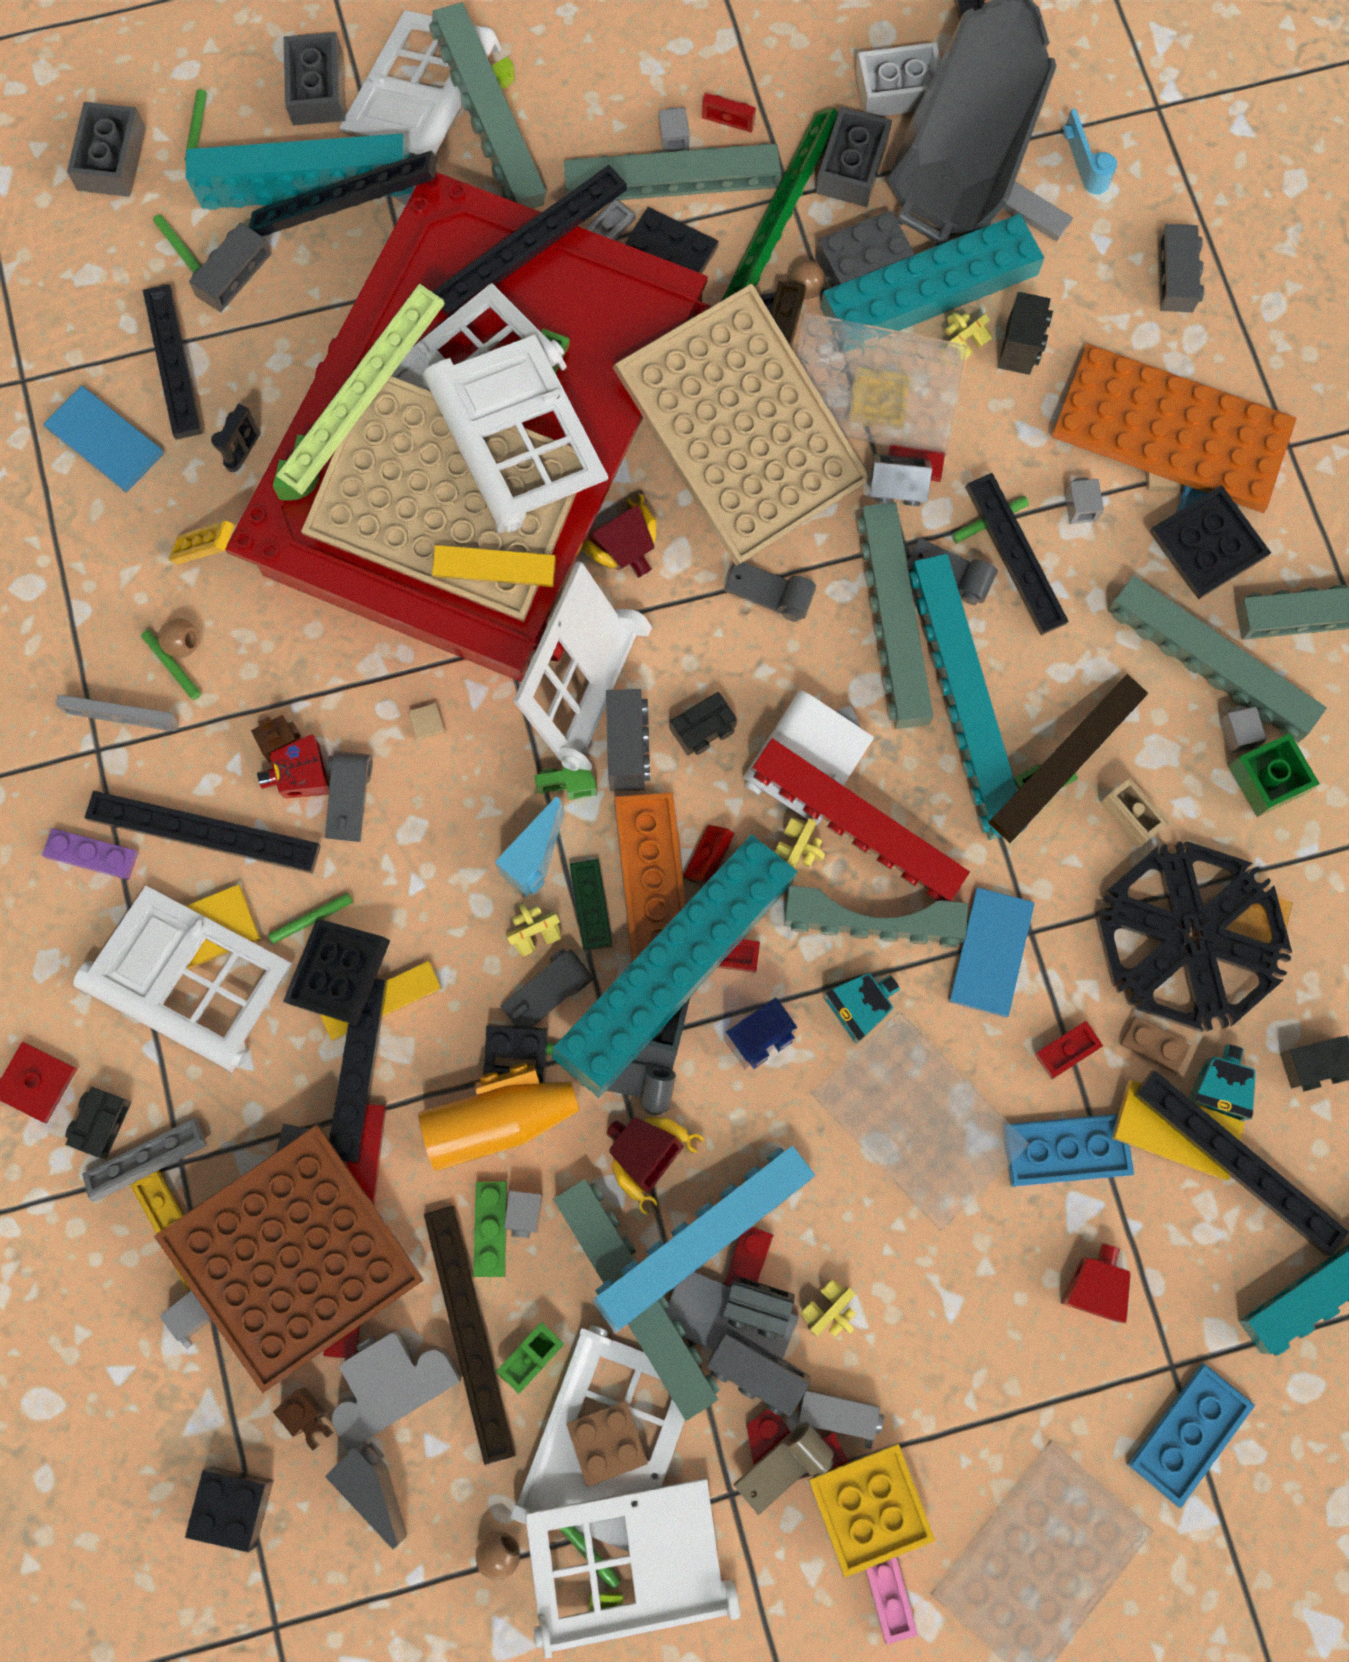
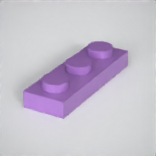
[42,828,138,880]

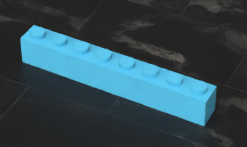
[593,1145,815,1334]

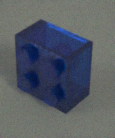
[724,997,798,1070]

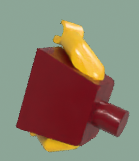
[581,494,657,578]
[607,1117,704,1215]

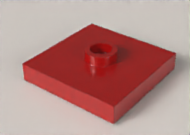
[0,1041,77,1124]

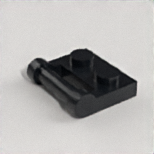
[211,403,261,472]
[483,1024,548,1083]

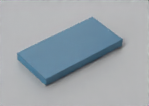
[43,385,164,493]
[949,887,1035,1018]
[1002,1114,1134,1187]
[1127,1363,1255,1509]

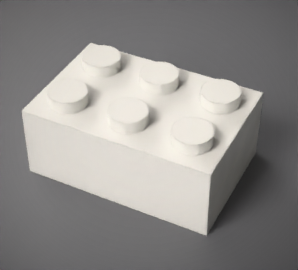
[855,42,941,117]

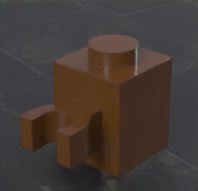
[251,715,301,763]
[273,1387,334,1451]

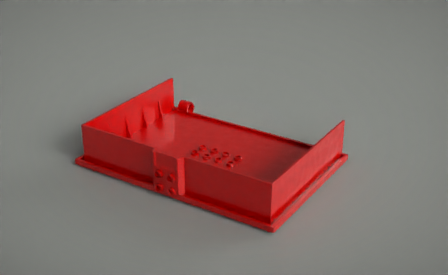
[225,171,713,682]

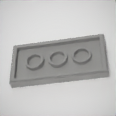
[666,1272,799,1359]

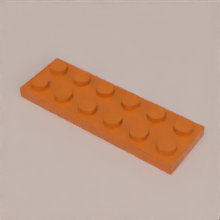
[614,792,686,963]

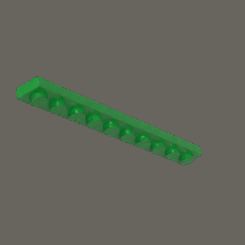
[721,107,839,301]

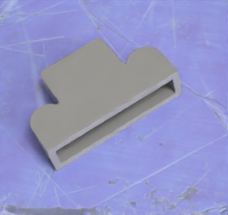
[332,1330,462,1451]

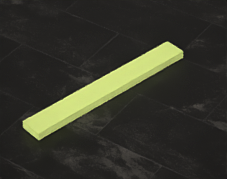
[276,283,445,495]

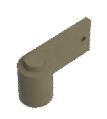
[733,1422,834,1515]

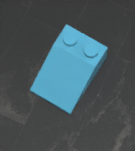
[495,797,564,898]

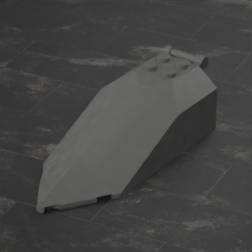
[888,0,1057,246]

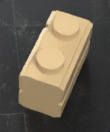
[1101,778,1169,848]

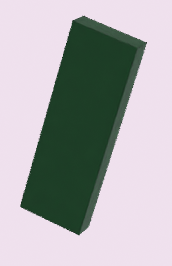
[569,859,613,951]

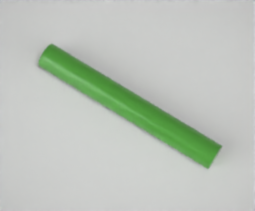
[184,89,207,162]
[153,214,202,273]
[951,496,1029,544]
[141,630,201,700]
[268,893,354,944]
[557,1506,621,1589]

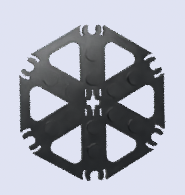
[1097,841,1292,1032]

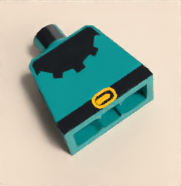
[823,973,900,1044]
[1188,1044,1256,1121]

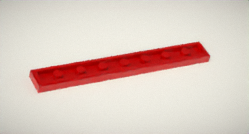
[323,1104,386,1358]

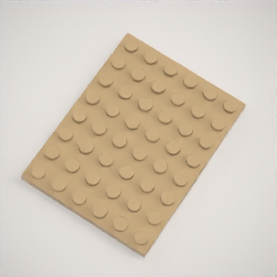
[612,283,871,566]
[301,376,583,622]

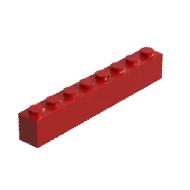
[750,738,970,902]

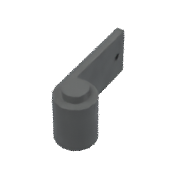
[907,538,998,605]
[724,562,816,622]
[325,751,373,842]
[501,948,594,1027]
[582,1060,676,1115]

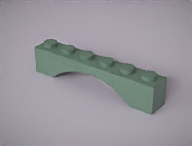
[784,885,968,948]

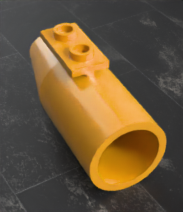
[418,1063,580,1172]

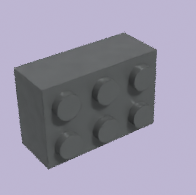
[283,32,345,126]
[67,102,146,197]
[816,107,892,207]
[815,210,915,288]
[606,689,650,791]

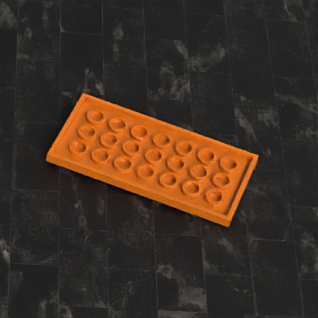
[1051,343,1297,514]

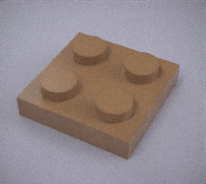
[566,1401,648,1487]

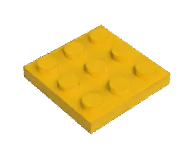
[808,1443,936,1578]

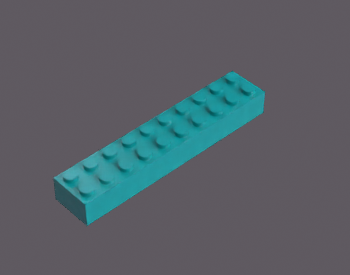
[552,834,798,1098]

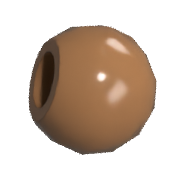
[788,260,826,299]
[158,618,199,658]
[475,1532,520,1580]

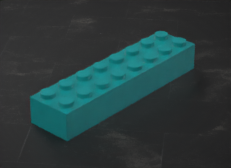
[186,133,414,210]
[820,213,1045,353]

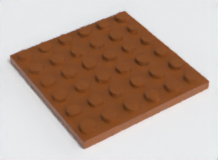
[154,1124,424,1394]

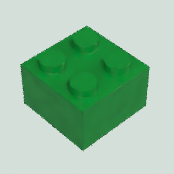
[1228,733,1320,817]

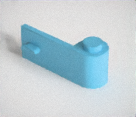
[1062,109,1117,195]

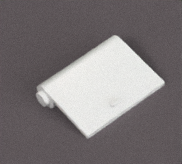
[743,690,874,826]

